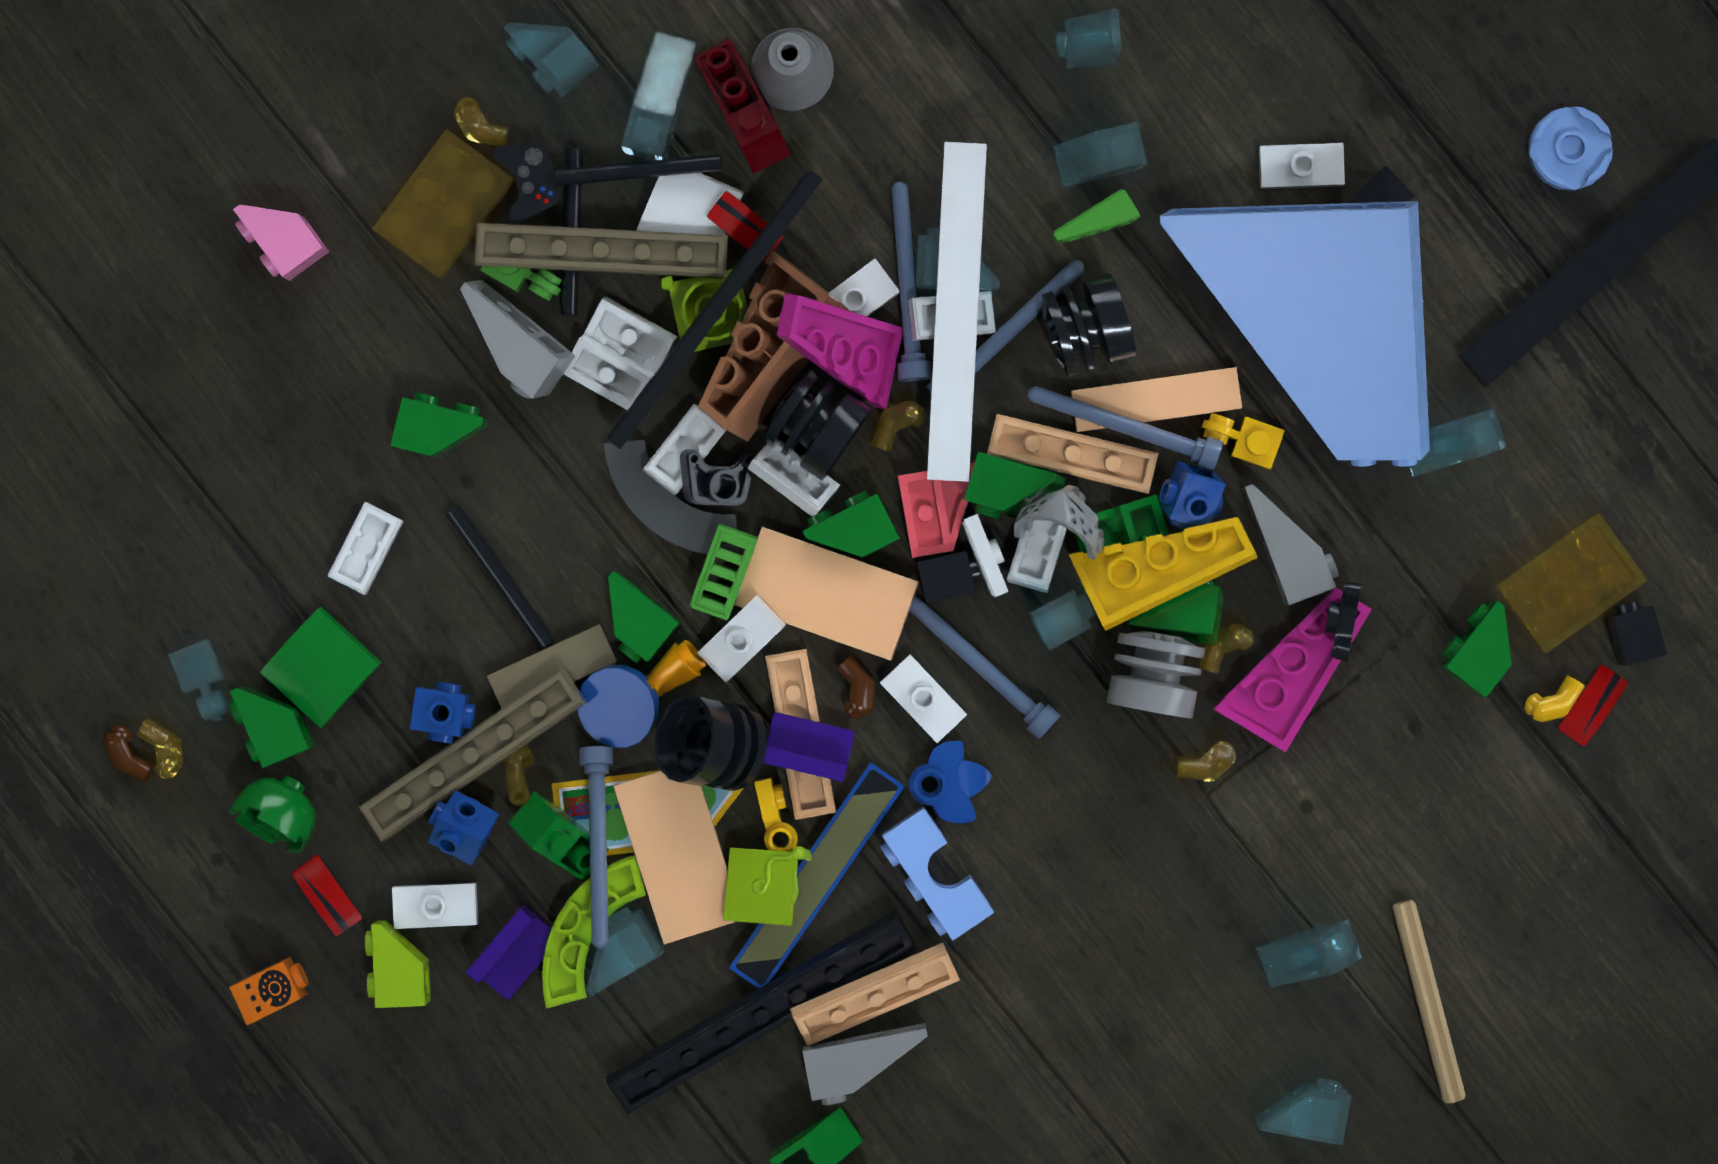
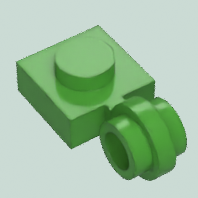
[481,267,562,301]

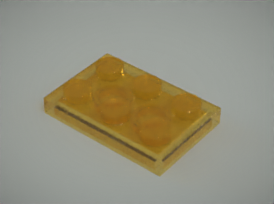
[372,129,515,280]
[1494,513,1648,654]

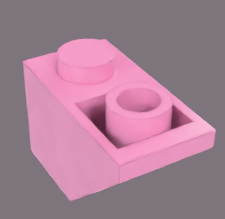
[233,205,330,281]

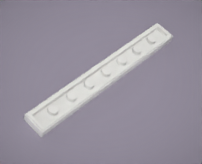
[927,142,987,482]

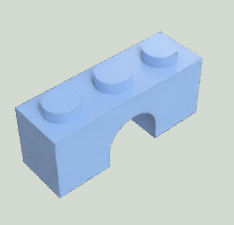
[880,806,994,941]

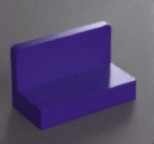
[763,712,855,782]
[466,905,552,999]

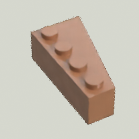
[698,250,848,442]

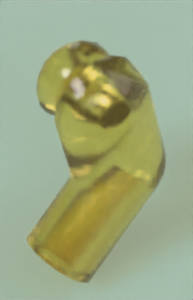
[454,97,508,146]

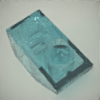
[504,22,599,98]

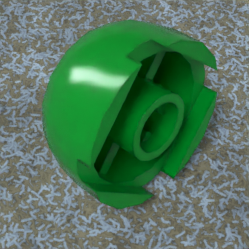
[228,776,316,854]

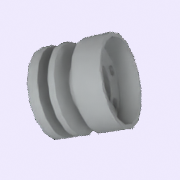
[1106,631,1205,719]

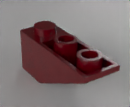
[694,39,790,174]

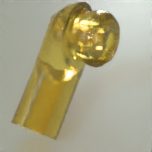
[871,400,926,452]
[1198,623,1254,674]
[137,718,184,779]
[1176,741,1236,782]
[504,745,534,805]

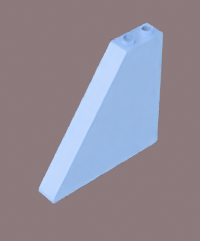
[1160,201,1430,467]

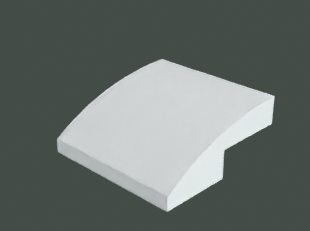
[636,173,744,235]
[564,296,678,410]

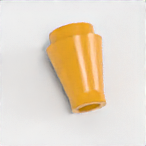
[646,640,706,697]

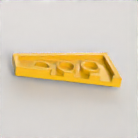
[1068,517,1258,631]

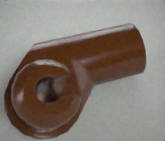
[836,655,875,719]
[103,725,154,783]

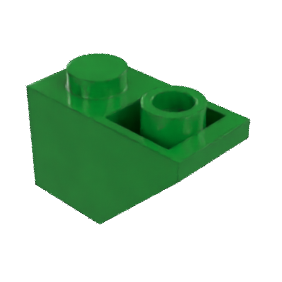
[390,392,488,458]
[803,491,900,558]
[1440,601,1512,698]
[229,687,316,768]
[508,791,609,881]
[769,1106,863,1164]

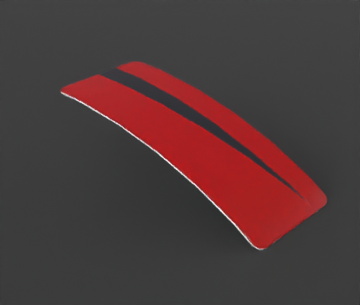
[707,191,783,262]
[1558,665,1628,746]
[292,855,362,936]

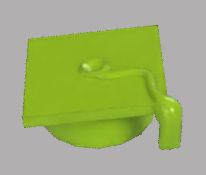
[660,269,748,352]
[723,846,812,926]

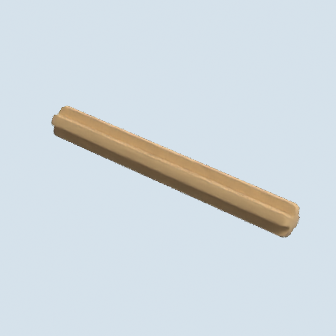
[1392,900,1466,1103]

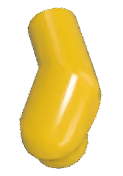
[1524,675,1585,722]

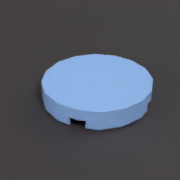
[1528,107,1613,191]

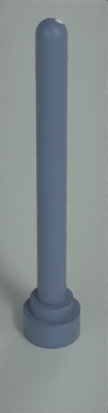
[891,182,932,382]
[926,260,1084,393]
[1028,386,1223,473]
[909,594,1061,740]
[579,746,613,949]

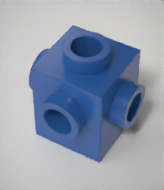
[1159,460,1226,529]
[410,681,476,743]
[428,790,499,866]

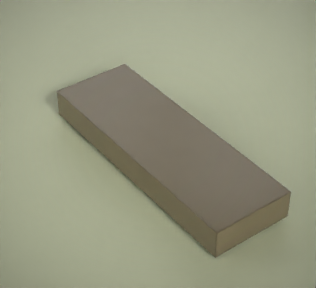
[487,624,618,709]

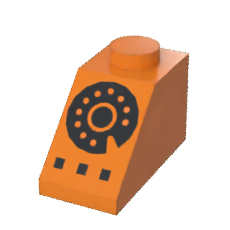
[229,956,309,1025]

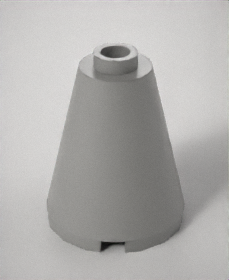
[751,28,834,112]

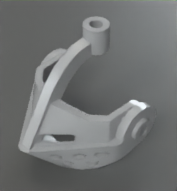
[1014,485,1104,560]

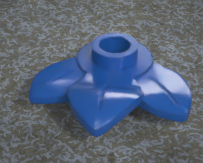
[909,741,992,823]

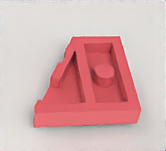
[898,462,975,558]

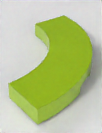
[542,854,646,1009]

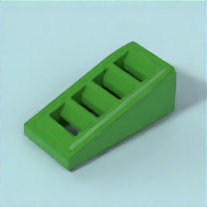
[1051,189,1141,245]
[689,523,758,620]

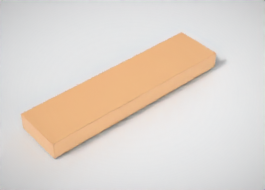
[1071,367,1242,432]
[987,414,1159,494]
[765,649,836,820]
[790,943,960,1047]

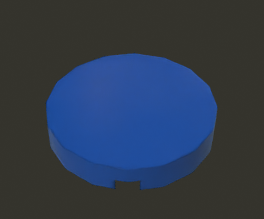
[578,665,660,748]

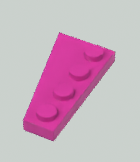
[776,293,903,409]
[1213,588,1372,752]

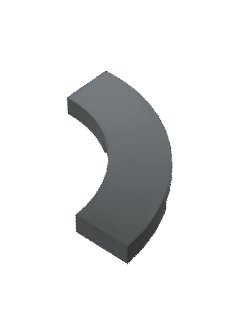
[603,440,740,554]

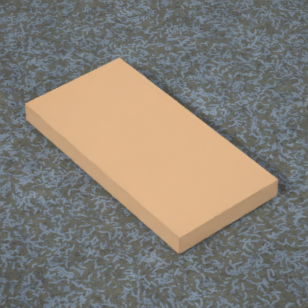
[734,527,919,661]
[614,770,734,944]

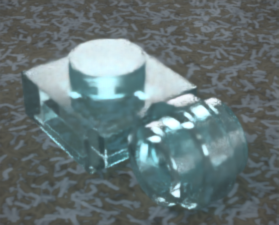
[168,639,229,722]

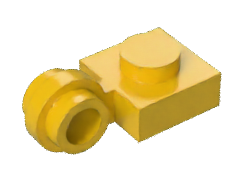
[1202,413,1285,470]
[754,776,798,852]

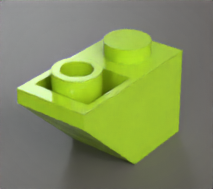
[365,920,431,1008]

